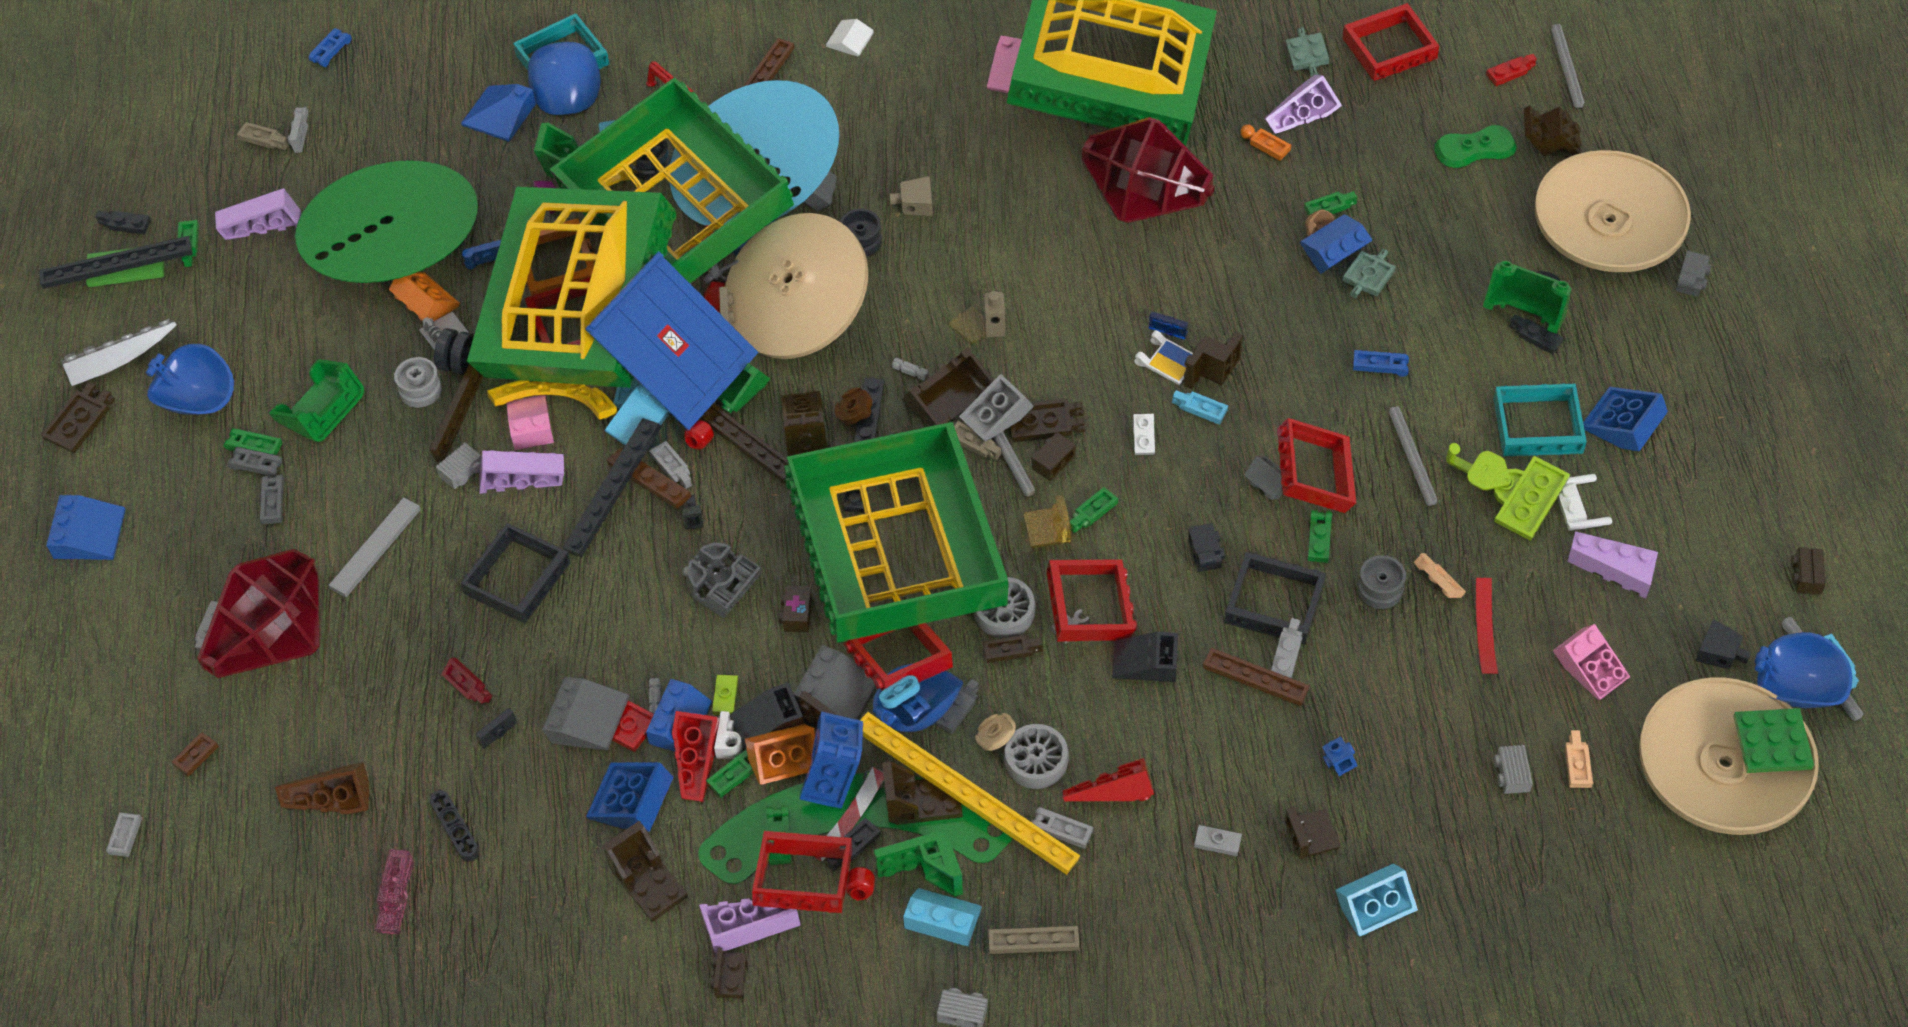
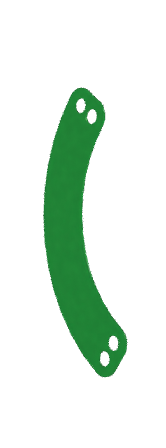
[698,773,1013,884]

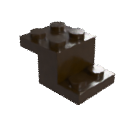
[1524,105,1582,156]
[1184,332,1243,390]

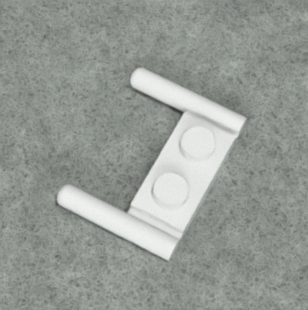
[1557,474,1612,531]

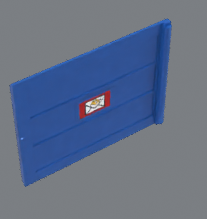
[585,251,759,430]

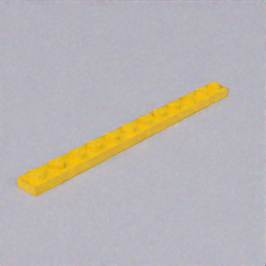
[860,712,1080,875]

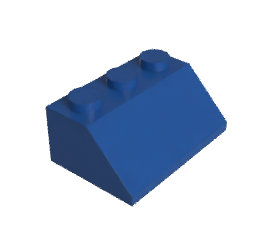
[1300,214,1372,274]
[646,679,712,752]

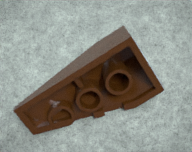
[275,762,369,815]

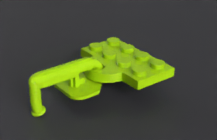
[1446,443,1570,541]

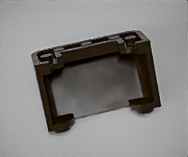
[901,347,994,426]

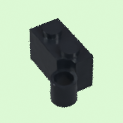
[1188,523,1225,572]

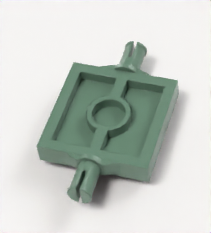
[1286,27,1329,77]
[1343,249,1396,298]

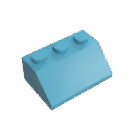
[1335,863,1418,937]
[903,888,982,946]

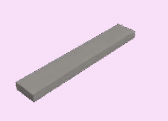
[329,497,421,597]

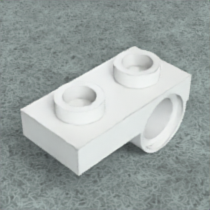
[1133,414,1155,455]

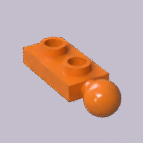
[1240,125,1291,161]

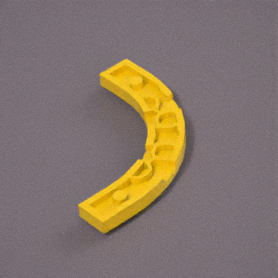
[487,380,617,420]

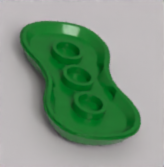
[1434,125,1517,168]

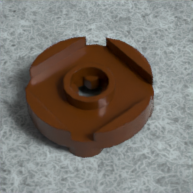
[835,387,872,426]

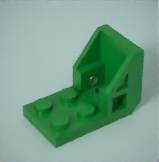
[534,123,580,179]
[874,831,963,897]

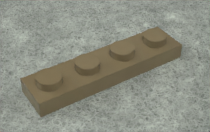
[989,926,1079,954]

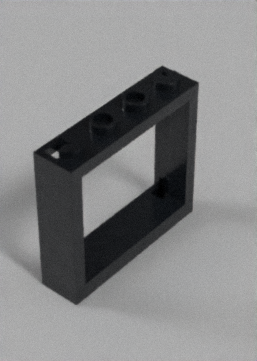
[461,523,571,624]
[1225,552,1326,645]

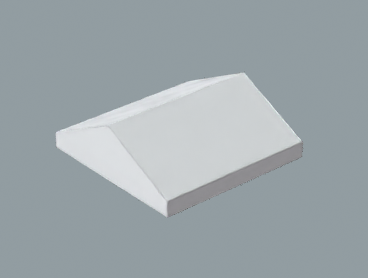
[826,19,874,57]

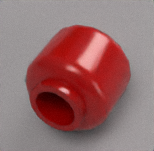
[684,420,714,450]
[846,867,875,901]

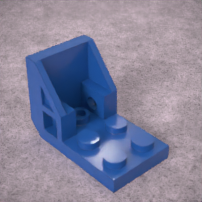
[800,712,863,809]

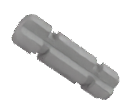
[892,357,929,381]
[649,678,661,714]

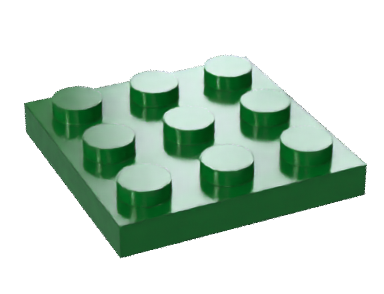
[1733,708,1814,773]

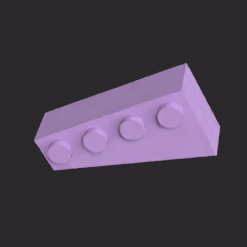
[479,450,564,494]
[1567,531,1658,599]

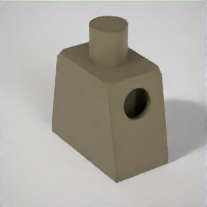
[890,176,933,216]
[984,291,1005,337]

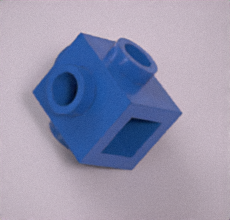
[1322,736,1358,776]

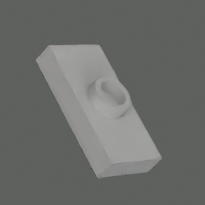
[106,812,142,857]
[1194,825,1242,856]

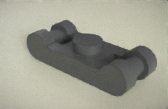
[227,447,283,478]

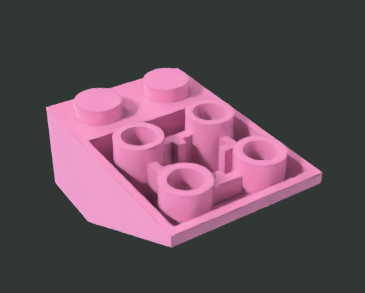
[1552,624,1630,700]

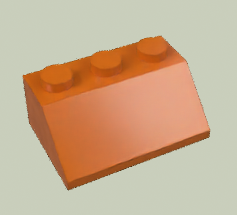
[389,272,460,321]
[745,724,815,785]

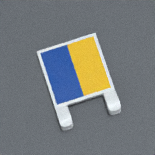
[1134,331,1193,385]

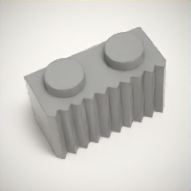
[436,443,482,489]
[1494,745,1533,794]
[937,988,988,1027]

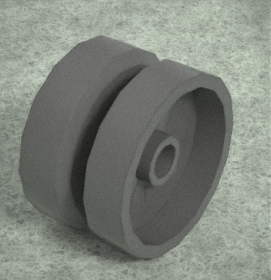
[1358,555,1406,609]

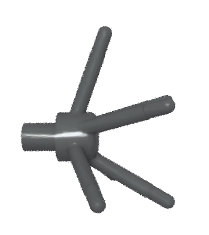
[703,259,739,284]

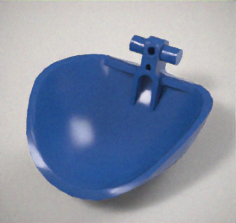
[528,42,601,115]
[145,344,234,415]
[1755,632,1853,708]
[873,664,963,732]

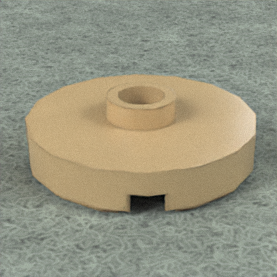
[975,713,1016,751]

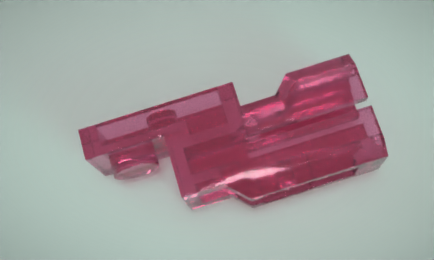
[375,849,414,935]

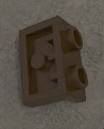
[710,947,747,999]

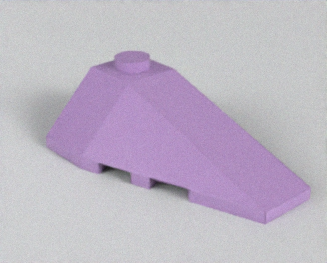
[1264,75,1342,134]

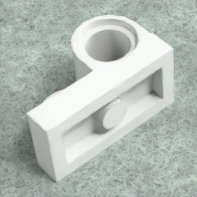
[714,711,743,760]

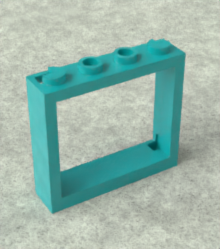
[513,13,609,70]
[1493,383,1587,456]

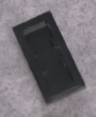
[476,708,517,749]

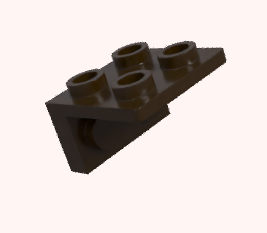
[1284,807,1340,859]

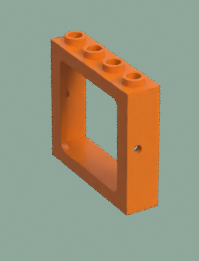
[526,218,595,296]

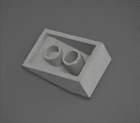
[959,374,1034,442]

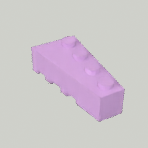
[215,188,301,240]
[699,898,800,954]

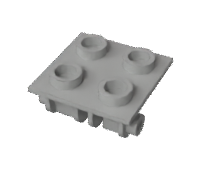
[419,312,468,350]

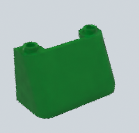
[1483,261,1571,334]
[269,359,364,442]
[717,363,771,413]

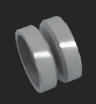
[394,357,442,408]

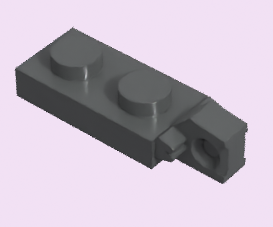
[934,679,979,734]

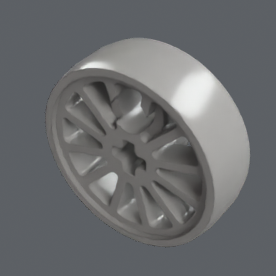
[974,577,1036,638]
[1004,724,1069,789]

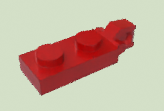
[1486,54,1537,86]

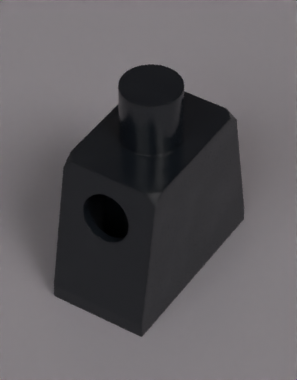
[1695,619,1751,669]

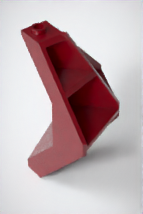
[1082,117,1215,223]
[197,549,320,678]

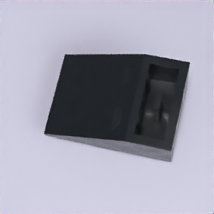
[1112,632,1178,682]
[730,682,804,750]

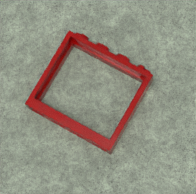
[1342,3,1439,81]
[524,277,591,345]
[1277,418,1356,513]
[1046,559,1137,642]
[843,623,953,691]
[752,831,852,913]

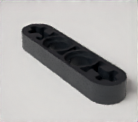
[430,790,479,862]

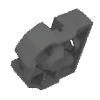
[686,542,761,619]

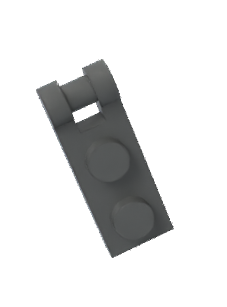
[260,474,285,524]

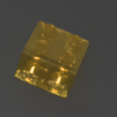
[1024,495,1071,548]

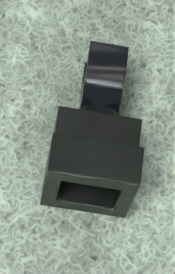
[683,495,704,530]

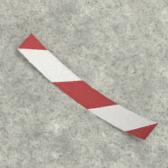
[813,767,884,862]

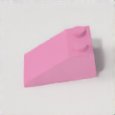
[987,35,1022,93]
[506,395,554,450]

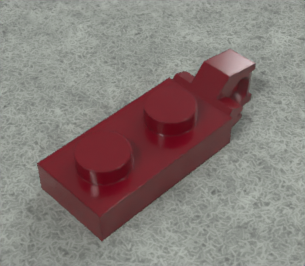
[441,657,493,704]

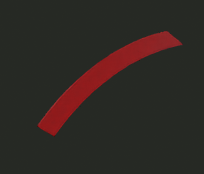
[1476,578,1498,674]

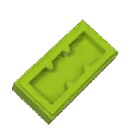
[712,675,739,715]

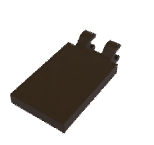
[41,382,115,454]
[1011,399,1086,442]

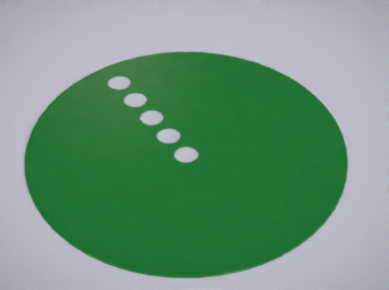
[295,161,478,283]

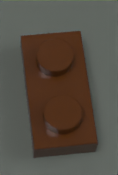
[172,732,219,777]

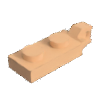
[1414,553,1466,598]
[1565,730,1593,788]

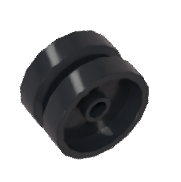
[630,139,670,180]
[840,208,882,257]
[434,328,474,375]

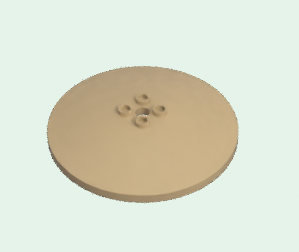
[1535,150,1691,272]
[725,213,868,359]
[1639,678,1819,835]

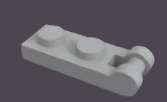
[1031,807,1093,849]

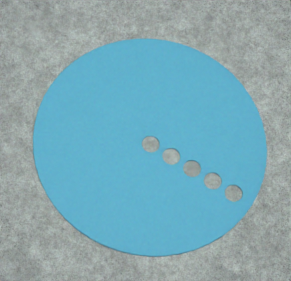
[669,80,839,226]

